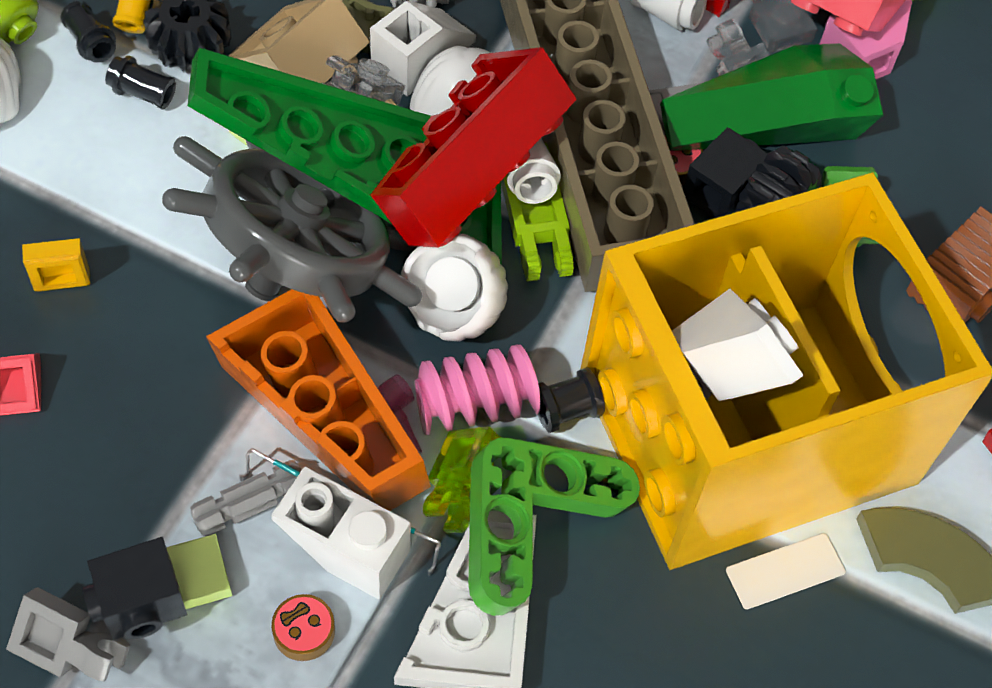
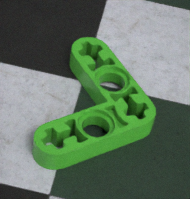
[468,438,640,616]

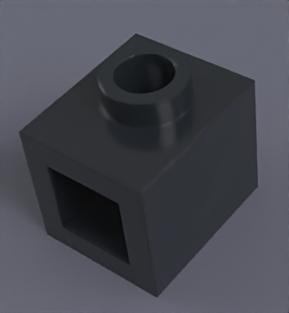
[683,127,768,218]
[82,536,188,640]

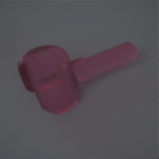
[378,374,422,454]

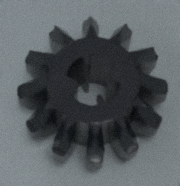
[144,0,232,73]
[736,146,822,212]

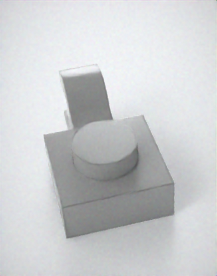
[6,587,130,681]

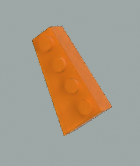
[206,289,431,511]

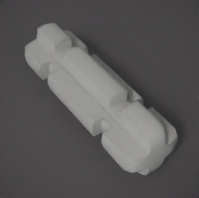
[190,460,302,536]

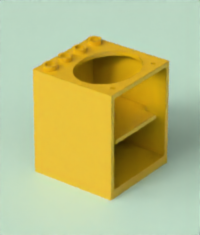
[580,172,992,570]

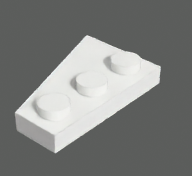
[394,511,537,688]

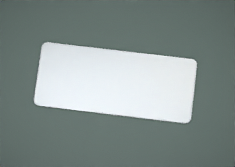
[726,533,846,609]

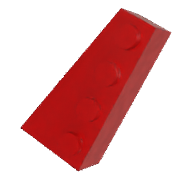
[370,47,577,248]

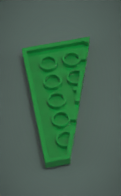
[187,48,502,265]

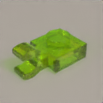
[423,426,502,533]

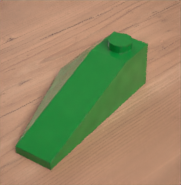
[660,43,883,151]

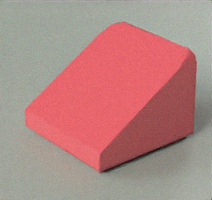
[0,353,41,416]

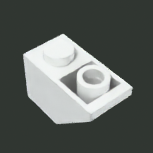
[370,1,476,96]
[672,289,803,401]
[271,466,411,600]

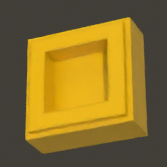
[22,238,91,292]

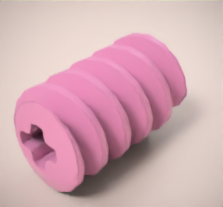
[415,344,540,435]

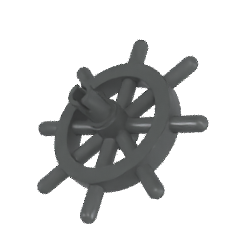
[162,136,422,323]

